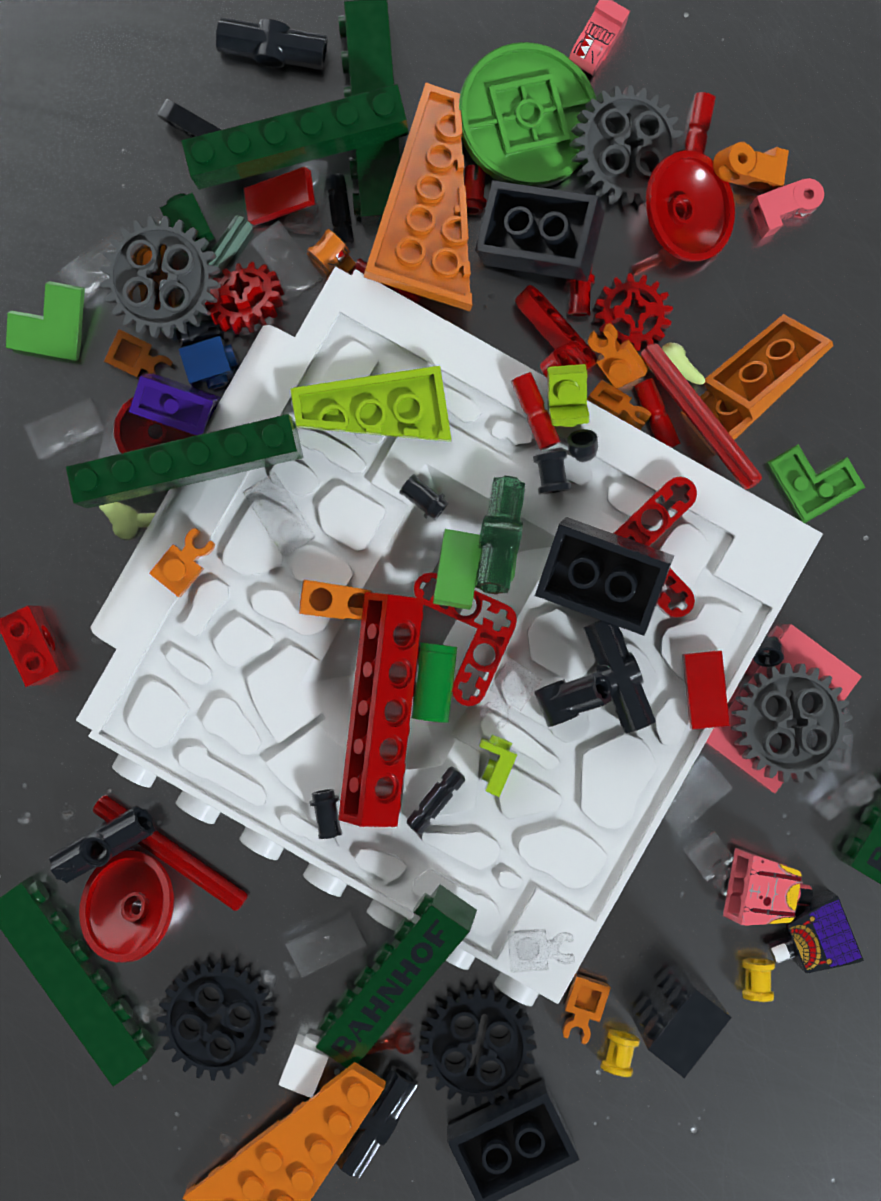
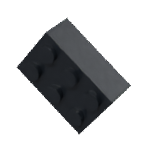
[475,181,605,282]
[535,517,675,636]
[633,962,732,1079]
[447,1079,580,1201]

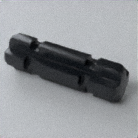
[326,173,354,245]
[407,766,465,834]

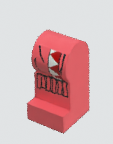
[569,0,630,76]
[749,178,824,239]

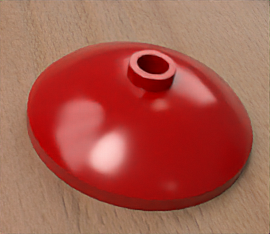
[646,150,735,262]
[79,850,174,963]

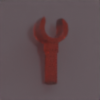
[631,248,682,274]
[367,1028,415,1054]

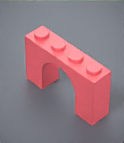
[705,624,862,793]

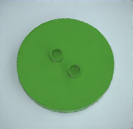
[459,42,596,188]

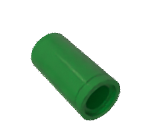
[411,642,457,723]

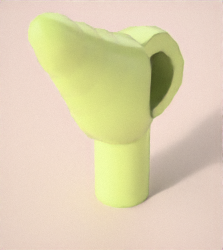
[640,342,705,385]
[99,502,156,540]

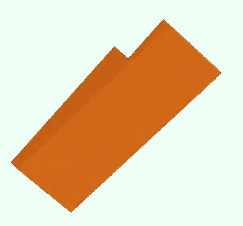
[680,314,834,456]

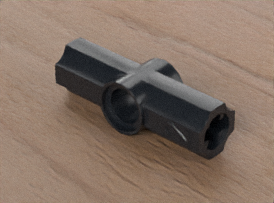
[216,17,328,70]
[583,620,656,734]
[49,805,155,884]
[336,1065,418,1178]

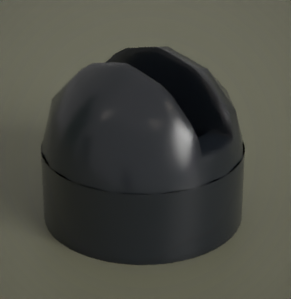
[567,429,598,462]
[753,635,784,667]

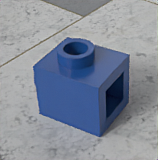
[178,336,238,389]

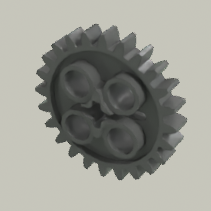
[570,85,685,207]
[99,216,221,338]
[731,663,853,783]

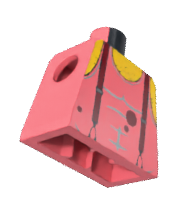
[723,848,813,926]

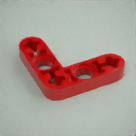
[515,285,597,378]
[613,476,697,618]
[414,572,517,706]

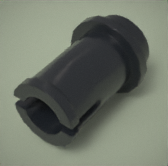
[176,320,224,347]
[399,474,449,520]
[309,789,343,839]

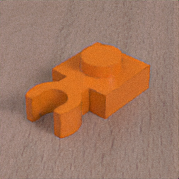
[588,323,648,389]
[104,329,173,378]
[587,380,651,430]
[149,528,216,597]
[562,973,611,1045]

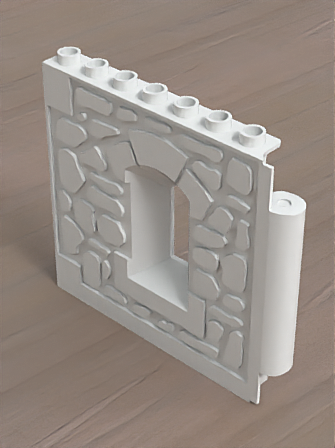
[76,266,823,1006]

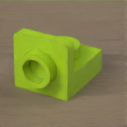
[547,364,590,427]
[479,734,517,797]

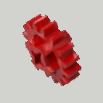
[205,261,285,334]
[593,273,673,352]

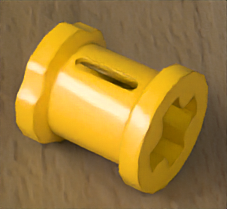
[742,958,775,1002]
[600,1030,640,1077]

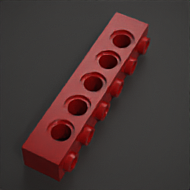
[338,592,424,827]

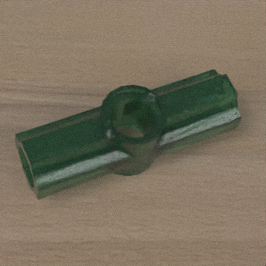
[475,475,525,595]

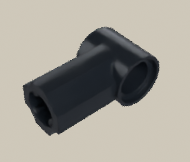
[534,671,612,727]

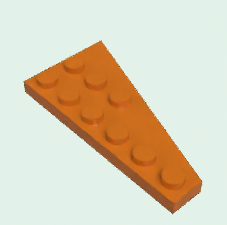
[364,83,472,312]
[182,1062,386,1201]

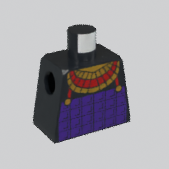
[767,889,864,973]

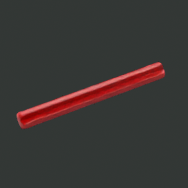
[640,343,762,489]
[93,796,248,911]

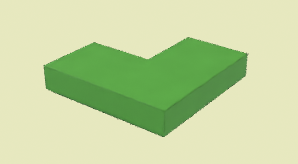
[6,281,85,361]
[765,444,866,523]
[433,528,519,610]

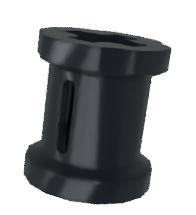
[533,451,572,495]

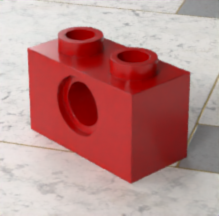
[0,605,70,687]

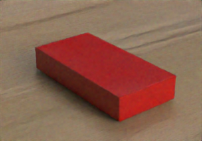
[244,166,315,225]
[682,650,730,730]

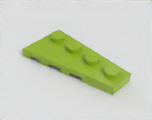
[290,366,452,442]

